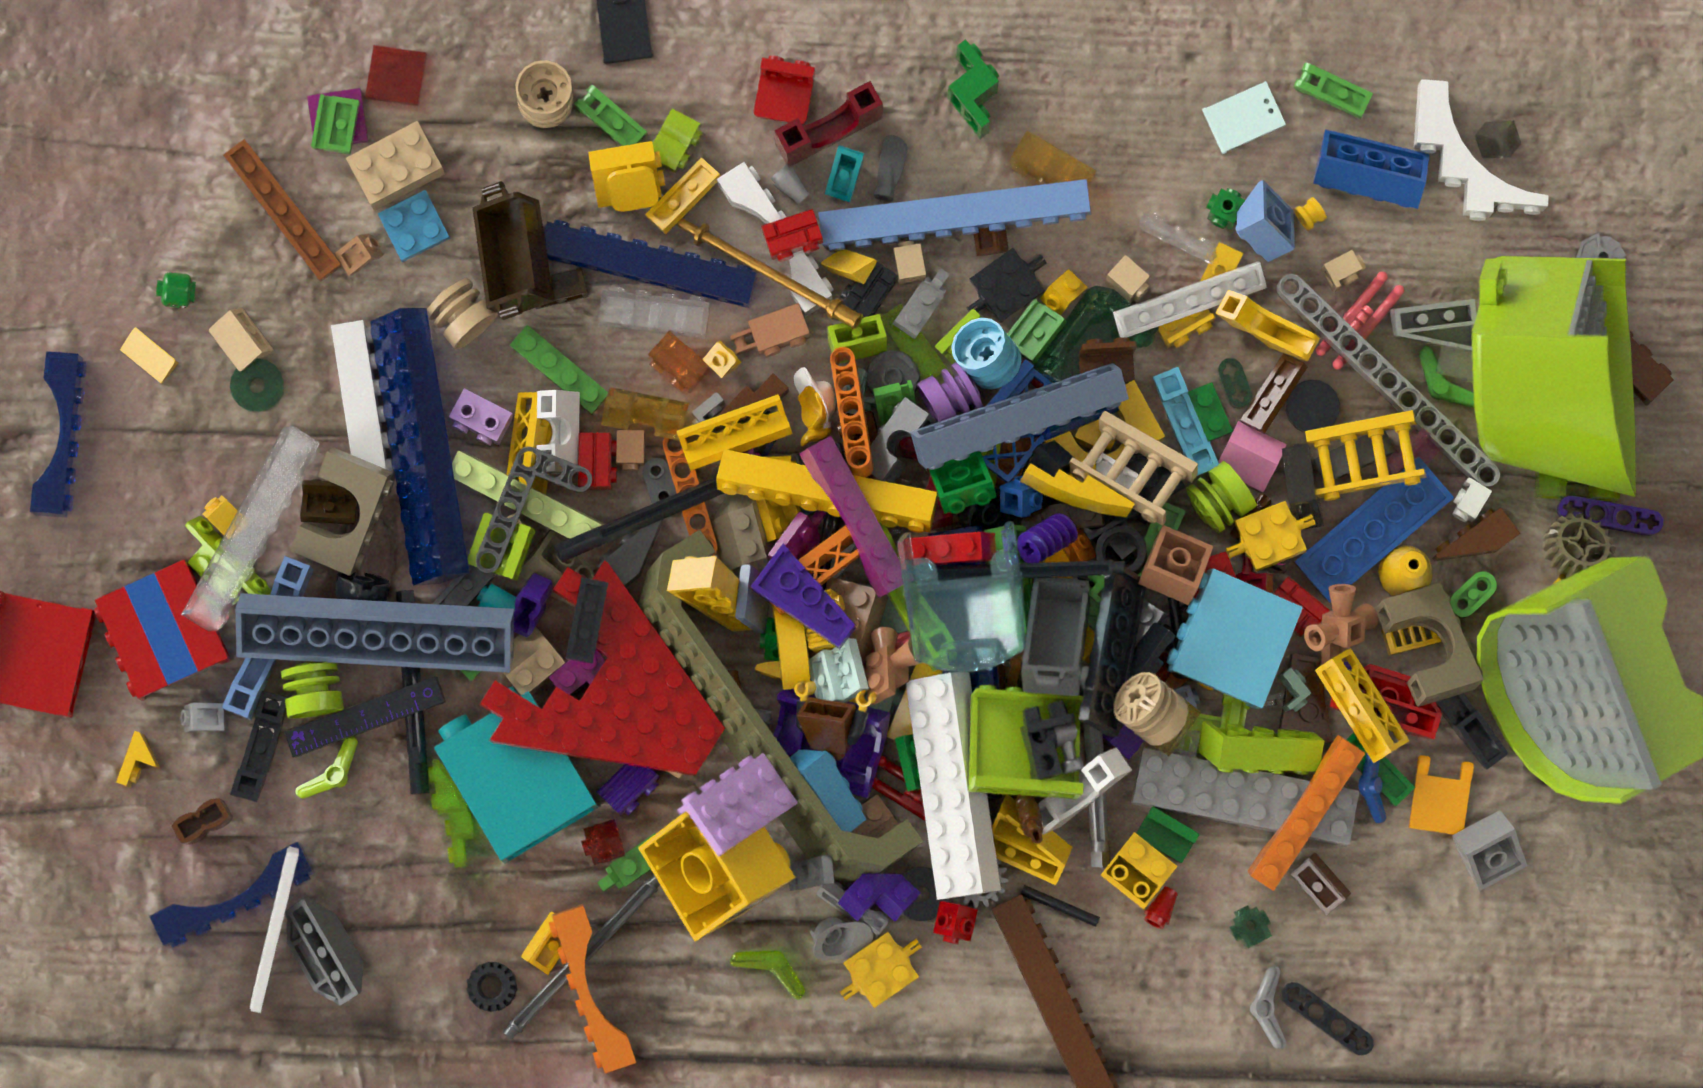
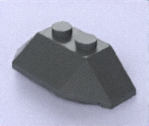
[285,897,363,1006]

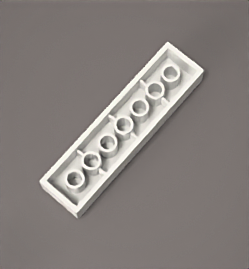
[906,672,1001,900]

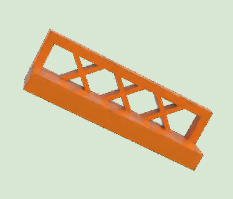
[769,525,860,615]

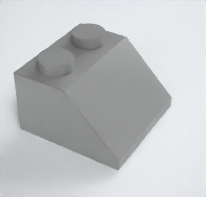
[1452,810,1528,891]

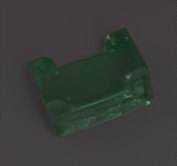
[1034,285,1159,414]

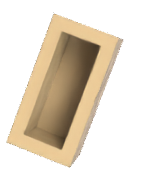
[1104,255,1150,306]

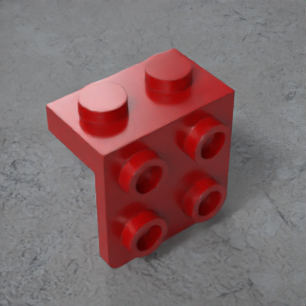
[753,55,815,125]

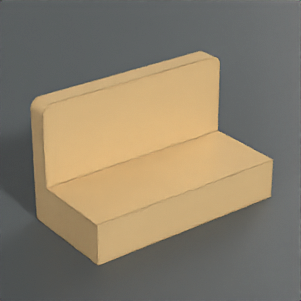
[209,308,274,371]

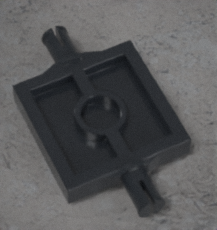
[966,248,1047,323]

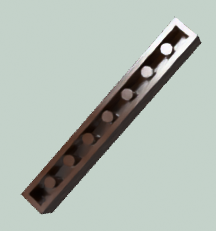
[991,894,1119,1088]

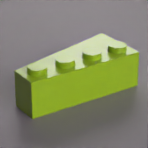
[1198,721,1325,775]

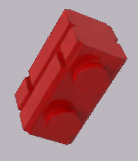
[761,209,823,262]
[578,432,617,490]
[1273,576,1330,637]

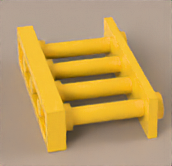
[1305,410,1427,501]

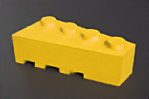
[667,556,752,632]

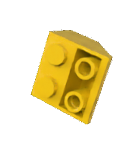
[1100,832,1177,910]

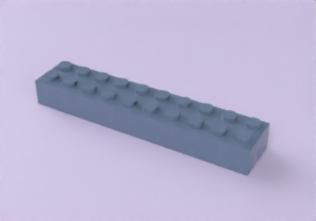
[236,593,514,673]

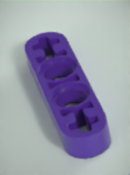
[1557,496,1663,536]

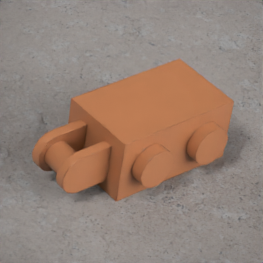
[730,303,810,357]

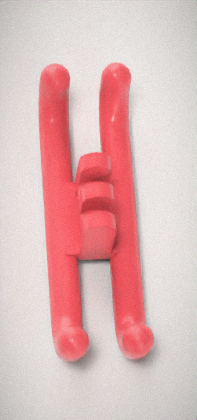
[1316,271,1404,370]

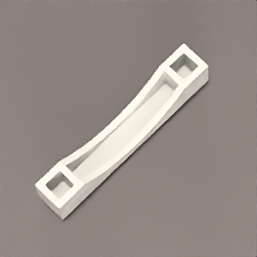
[717,162,834,317]

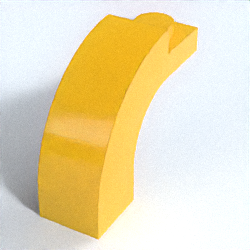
[771,603,810,690]

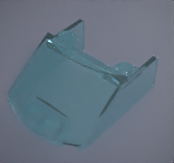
[897,521,1025,672]

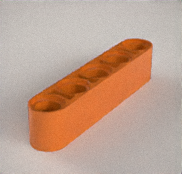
[830,347,874,478]

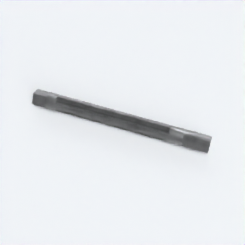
[1081,663,1110,868]

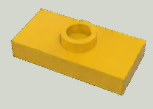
[1200,242,1243,281]

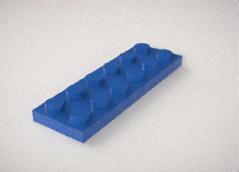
[1294,457,1454,603]

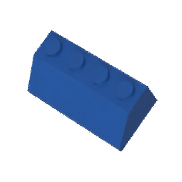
[1313,129,1430,209]

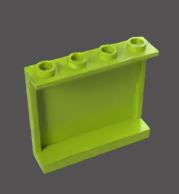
[969,685,1083,799]

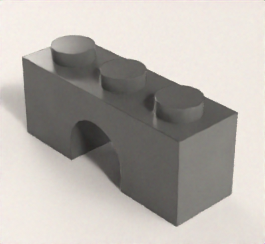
[858,397,938,483]

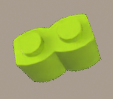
[653,109,703,173]

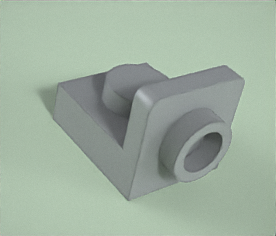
[691,392,724,432]
[180,703,224,733]

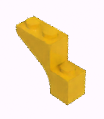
[1216,290,1320,362]

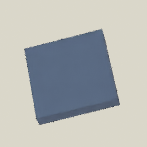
[735,565,769,633]

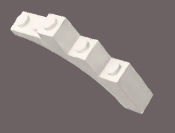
[1414,79,1549,221]

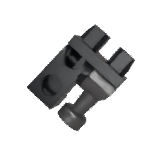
[1020,700,1084,780]

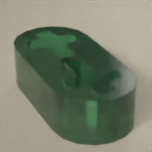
[1217,358,1252,409]

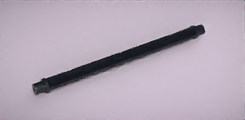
[905,559,1125,582]

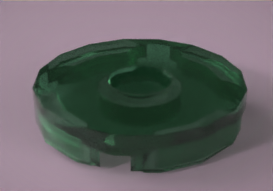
[230,359,284,413]

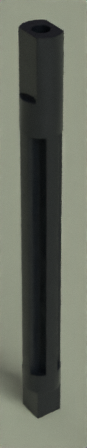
[554,477,725,562]
[396,590,430,795]

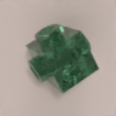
[1229,905,1272,949]

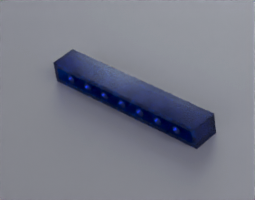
[544,220,757,308]

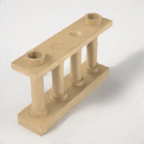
[1070,411,1198,526]

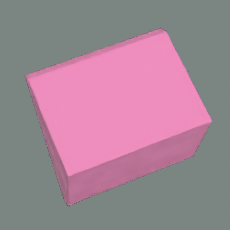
[1218,421,1287,493]

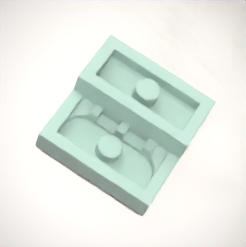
[808,638,869,703]

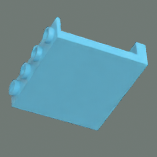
[1166,569,1303,709]

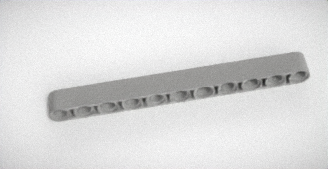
[1276,274,1500,488]

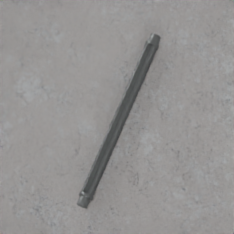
[502,874,660,1040]

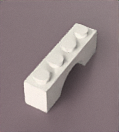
[1038,748,1132,835]

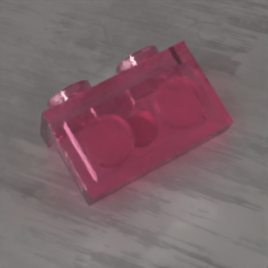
[1387,428,1440,475]

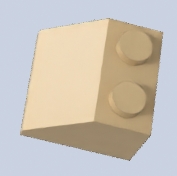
[503,627,565,695]

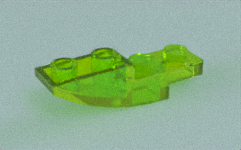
[428,759,476,869]

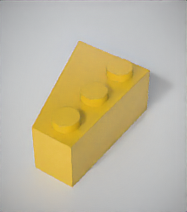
[992,794,1073,885]

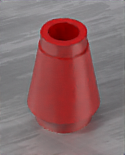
[1144,886,1178,929]

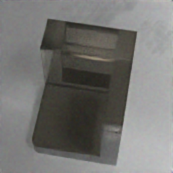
[1475,120,1521,159]

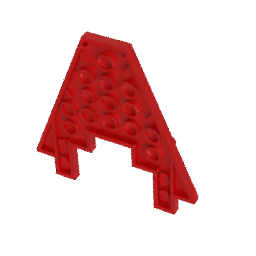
[480,560,725,776]

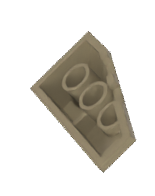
[520,529,596,608]

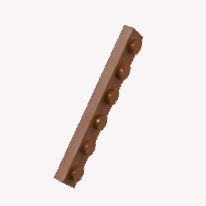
[223,139,342,282]

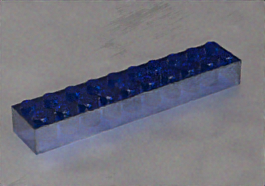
[370,308,470,586]

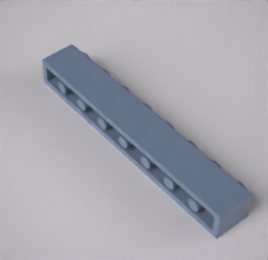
[910,363,1129,469]

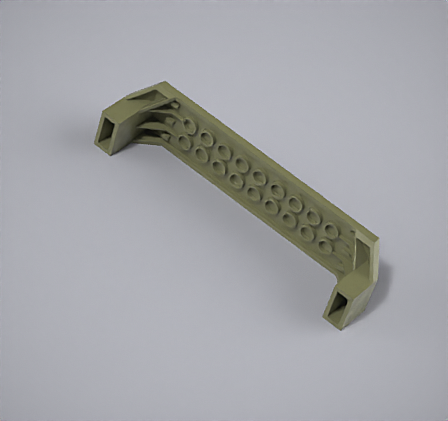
[638,530,923,882]

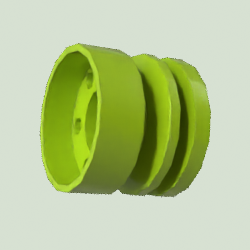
[1186,461,1257,534]
[281,661,344,719]

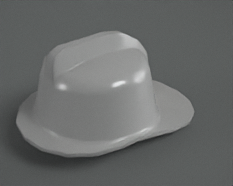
[810,917,873,961]

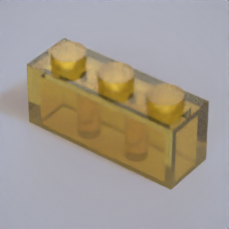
[1010,131,1096,187]

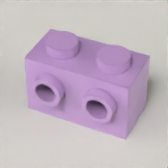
[449,388,514,446]

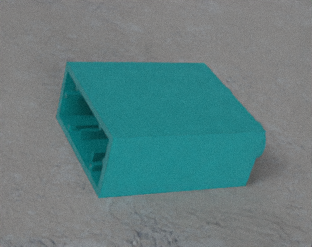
[434,686,599,864]

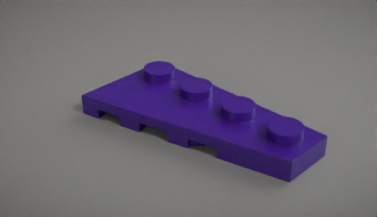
[751,543,856,649]

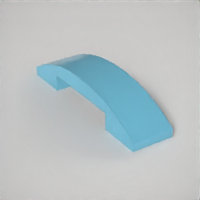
[1153,367,1219,476]

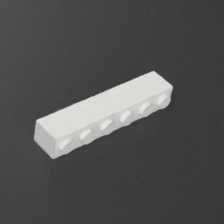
[331,320,394,474]

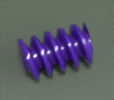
[1017,513,1078,563]

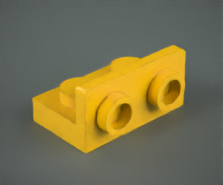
[1155,309,1216,348]
[756,499,801,542]

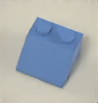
[1236,180,1295,262]

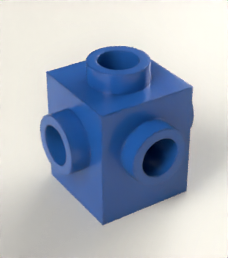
[1000,476,1043,517]

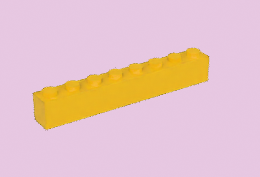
[716,449,937,533]

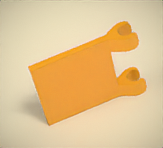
[1408,755,1474,835]

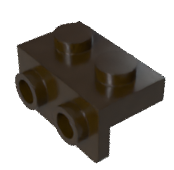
[300,479,358,524]

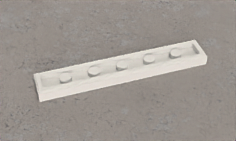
[1113,262,1267,338]
[250,847,299,1013]

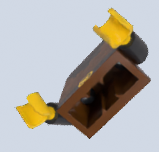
[794,681,877,761]

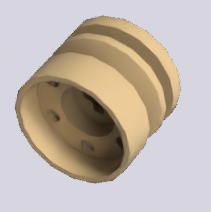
[515,60,574,128]
[425,278,498,350]
[1114,672,1188,745]

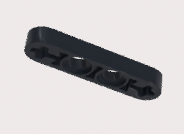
[1281,982,1374,1056]

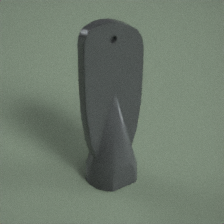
[874,135,908,202]

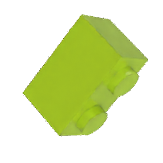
[827,314,887,364]

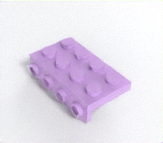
[677,753,798,856]

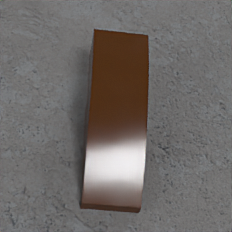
[713,373,789,432]

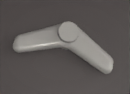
[1250,966,1286,1049]

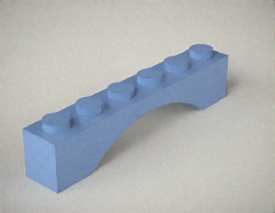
[222,556,314,721]

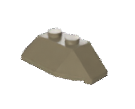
[711,494,775,578]

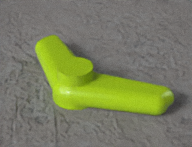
[295,736,358,799]

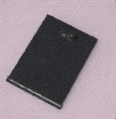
[596,0,653,64]

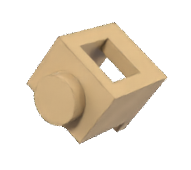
[1321,250,1366,293]

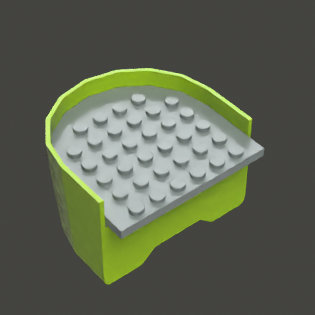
[1477,557,1703,804]

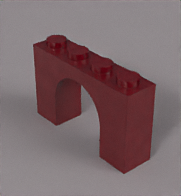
[774,81,883,167]

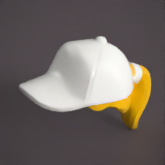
[794,367,836,447]

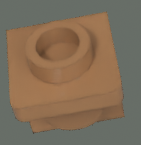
[334,234,383,276]

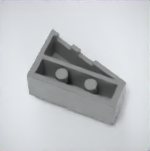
[1390,299,1477,352]

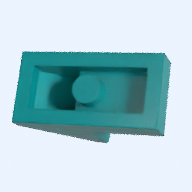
[825,145,864,202]

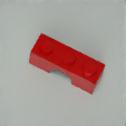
[907,532,996,567]

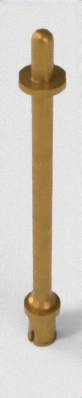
[677,219,863,329]

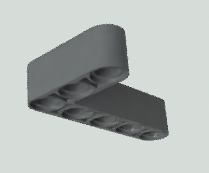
[475,446,592,574]

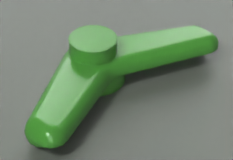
[1419,346,1474,408]

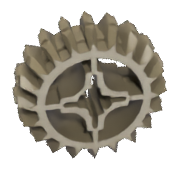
[1542,513,1616,578]

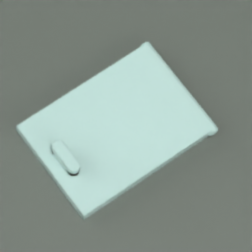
[1202,81,1286,154]

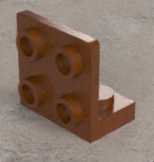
[1078,337,1137,384]

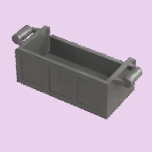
[1021,576,1091,696]

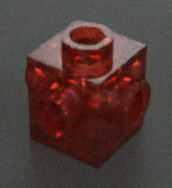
[581,819,626,865]

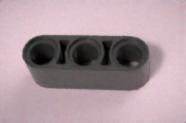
[1313,431,1396,482]

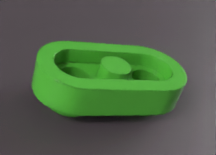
[1450,571,1497,618]

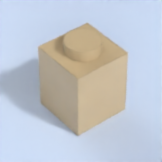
[893,241,926,284]

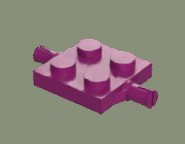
[768,510,826,560]

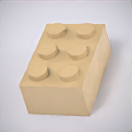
[346,121,445,211]

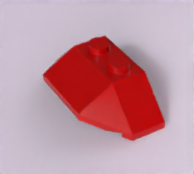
[1329,664,1442,740]

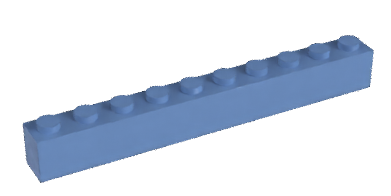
[818,179,1091,251]

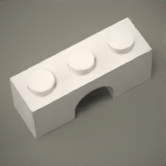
[536,390,580,474]

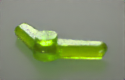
[729,950,805,1000]

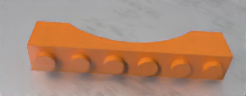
[1247,735,1365,891]
[548,904,636,1073]

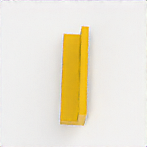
[507,392,552,495]
[676,394,793,471]
[1315,648,1410,763]

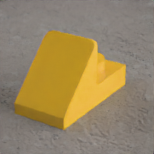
[116,731,160,788]

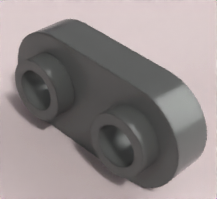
[643,458,677,504]

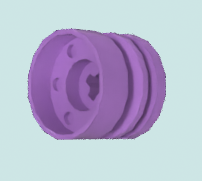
[917,362,983,422]

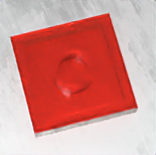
[365,45,427,106]

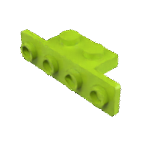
[185,516,272,601]

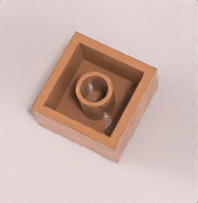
[1138,525,1213,605]

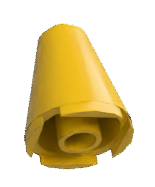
[1378,545,1433,596]

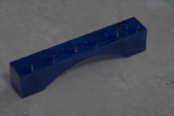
[30,351,86,518]
[149,842,315,949]

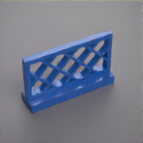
[983,359,1057,483]

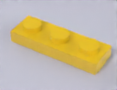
[645,158,721,234]

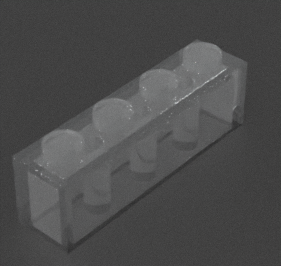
[598,287,710,339]

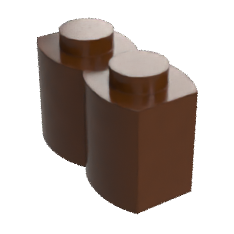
[172,798,233,845]

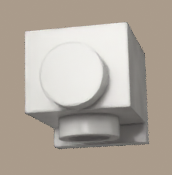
[1452,477,1492,522]

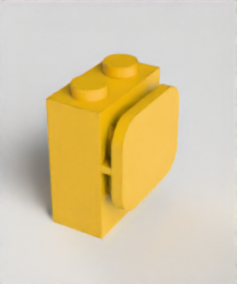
[588,141,665,212]

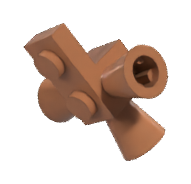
[1304,584,1378,665]
[864,627,926,705]

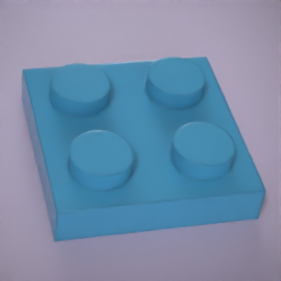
[377,190,450,262]

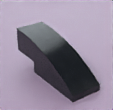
[1436,693,1509,770]

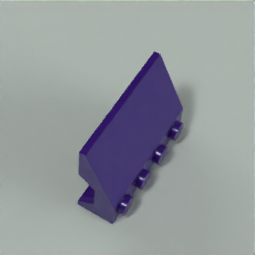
[773,689,890,798]

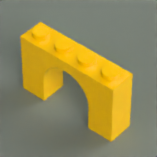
[1039,380,1165,483]

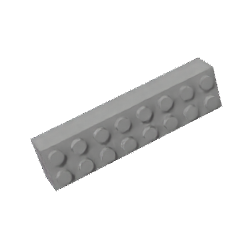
[1131,748,1359,847]

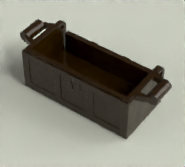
[472,181,554,320]

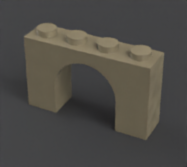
[290,447,394,576]
[1375,583,1484,707]

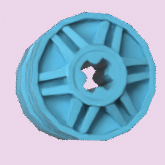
[952,318,1022,389]

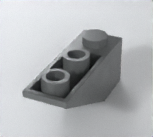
[597,520,664,588]

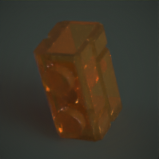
[648,331,711,393]

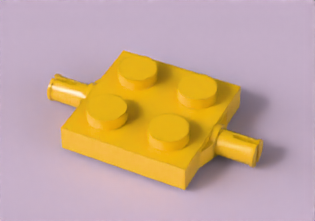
[1226,500,1316,572]
[839,931,922,1008]

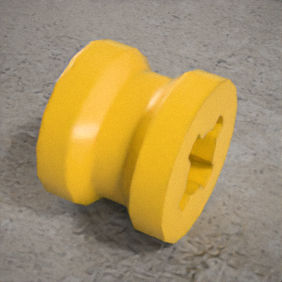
[1294,197,1327,231]

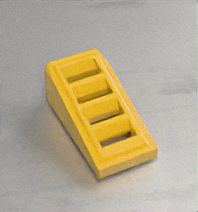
[1381,626,1441,656]

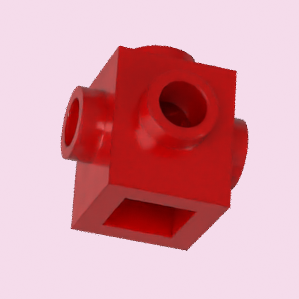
[933,901,978,945]

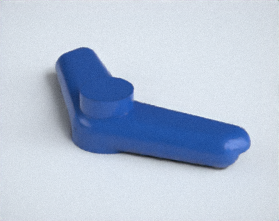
[1358,753,1386,824]

